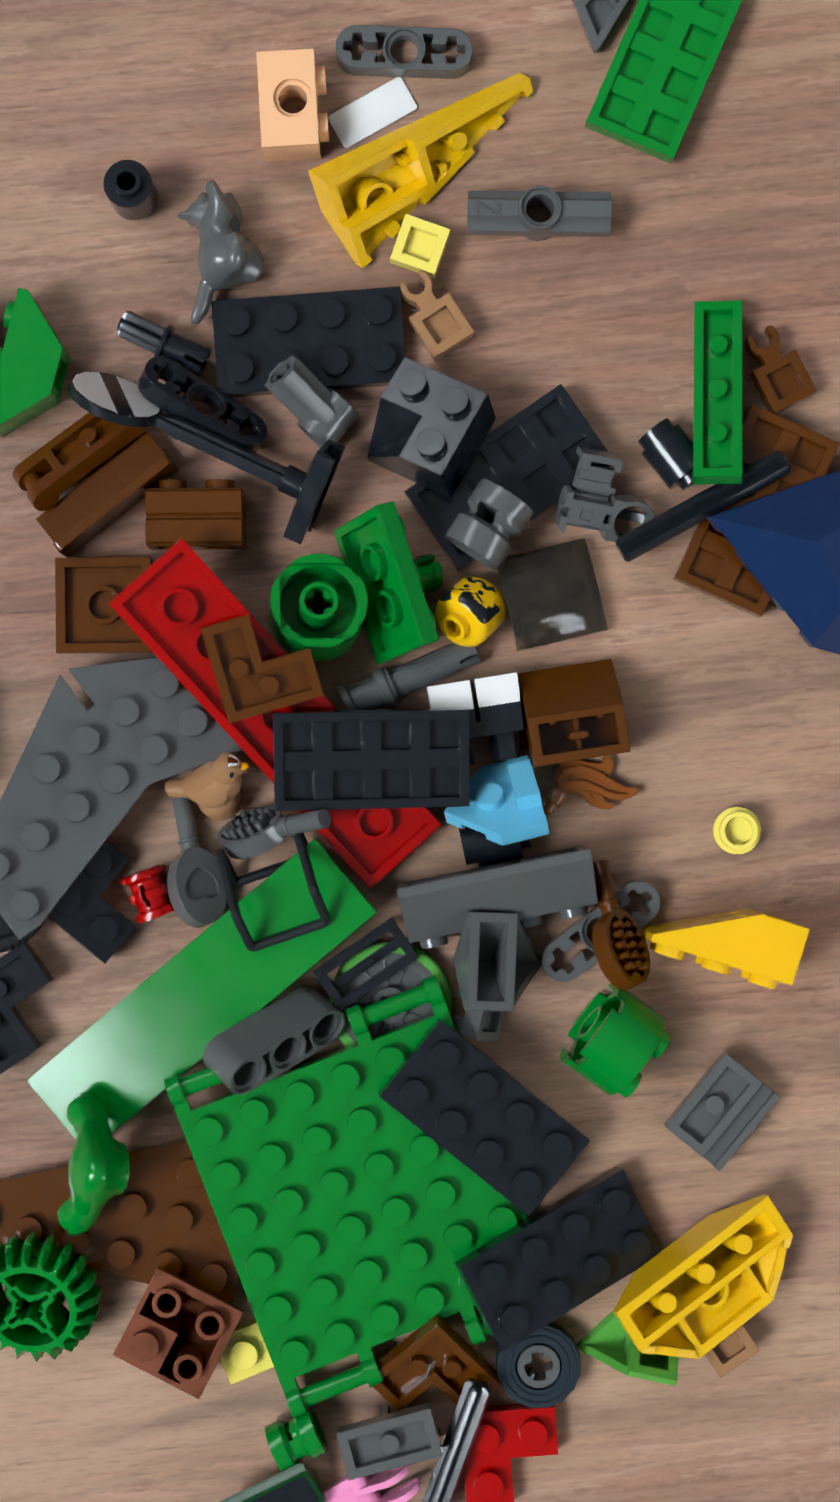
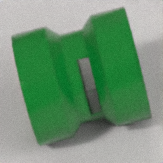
[265,1406,328,1471]

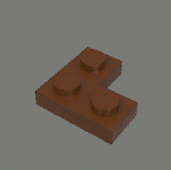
[200,614,324,723]
[372,1314,502,1411]

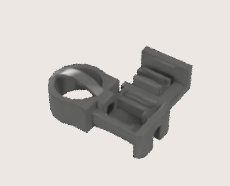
[554,446,655,542]

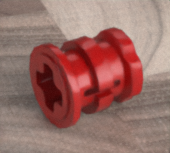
[120,864,174,923]

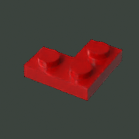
[464,1403,558,1502]

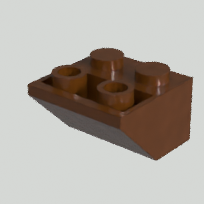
[517,659,631,767]

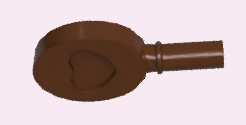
[592,860,650,991]

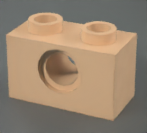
[256,49,329,162]

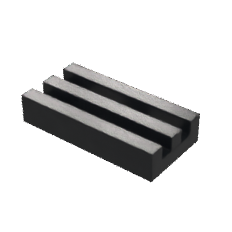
[313,917,419,1011]

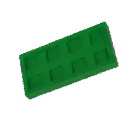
[585,0,742,164]

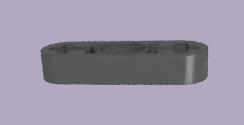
[336,25,473,79]
[541,880,660,982]

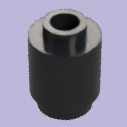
[103,160,158,220]
[638,418,693,491]
[459,827,531,867]

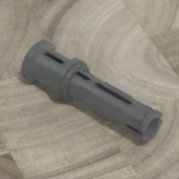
[336,643,481,710]

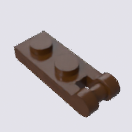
[13,412,144,511]

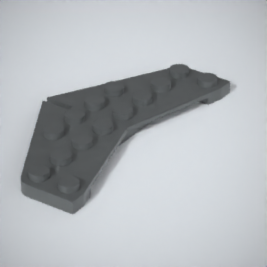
[0,657,242,940]

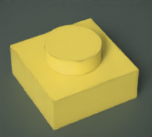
[390,214,450,279]
[220,1319,274,1384]

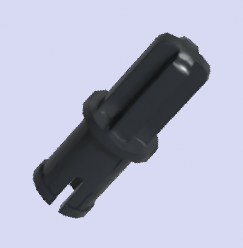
[117,311,212,376]

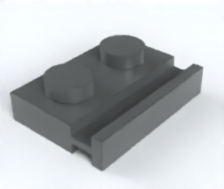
[664,1051,780,1171]

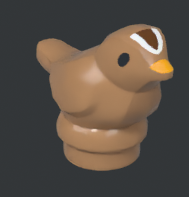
[165,752,249,821]

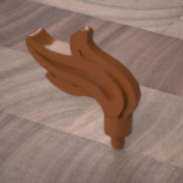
[543,755,638,816]

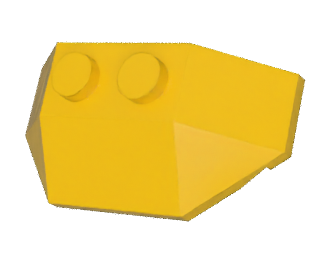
[613,1194,793,1359]

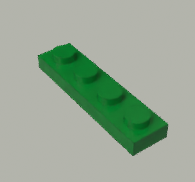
[693,300,742,485]

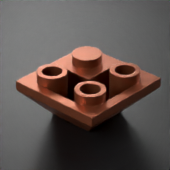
[113,1266,244,1399]

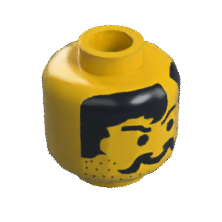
[435,576,506,647]

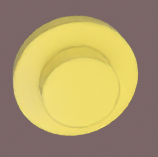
[713,807,761,854]

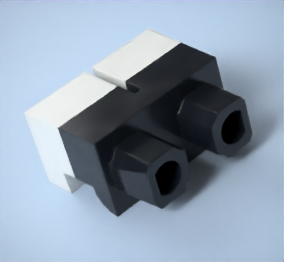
[427,672,524,765]

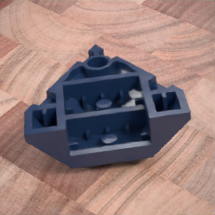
[706,470,840,655]

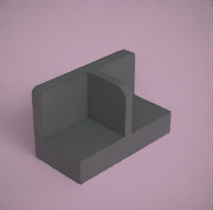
[336,1403,443,1481]

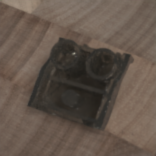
[497,538,608,652]

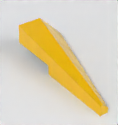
[308,73,533,268]

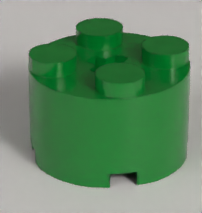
[268,554,368,662]
[560,984,671,1098]

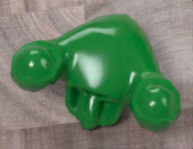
[58,1092,130,1236]

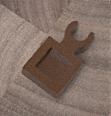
[745,325,817,414]

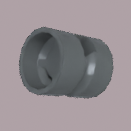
[445,479,534,570]

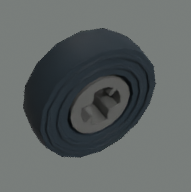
[496,1322,581,1408]

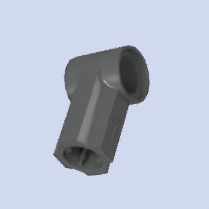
[264,356,360,447]

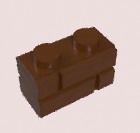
[145,479,246,550]

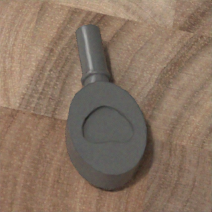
[167,798,227,928]
[217,806,331,859]

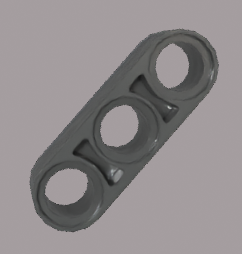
[203,986,346,1095]

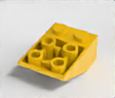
[641,908,810,990]

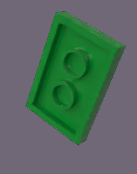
[334,501,443,665]

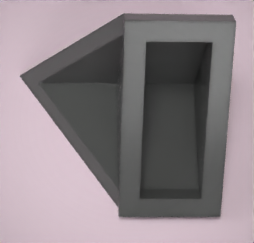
[453,912,541,1012]

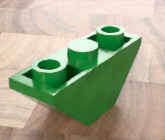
[0,288,71,437]

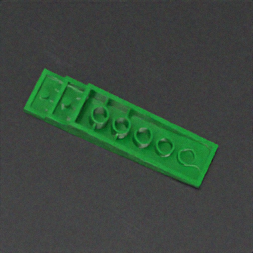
[27,838,377,1139]

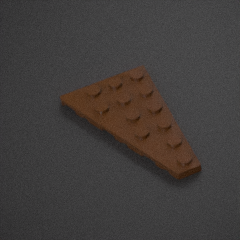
[0,1138,239,1303]

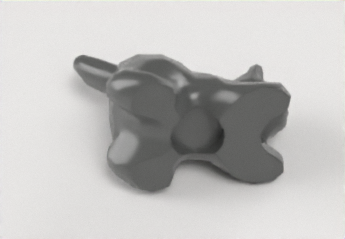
[177,180,264,324]

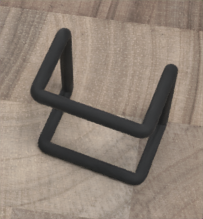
[216,833,331,951]

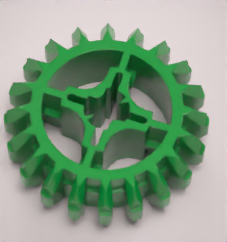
[0,1231,101,1362]

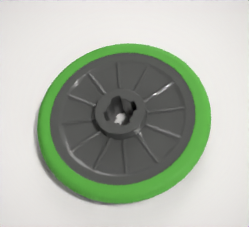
[329,942,453,1047]

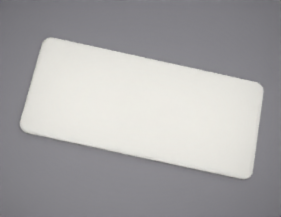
[328,77,417,148]

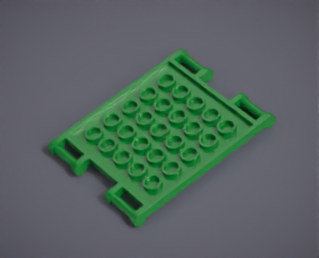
[164,975,527,1418]

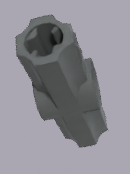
[467,186,612,241]

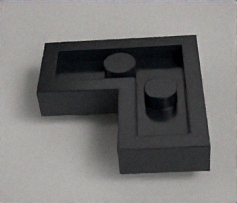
[47,840,136,964]
[0,942,53,1074]

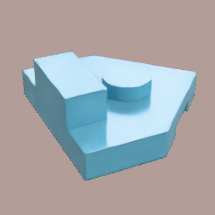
[444,755,549,846]

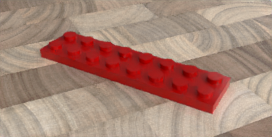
[109,538,441,889]

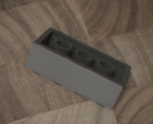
[397,845,598,949]

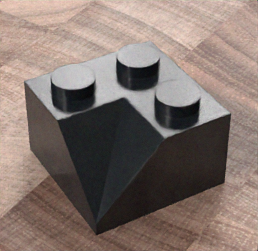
[367,357,496,498]

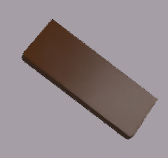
[36,431,178,558]

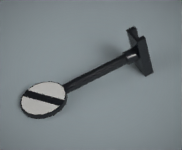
[67,371,346,545]

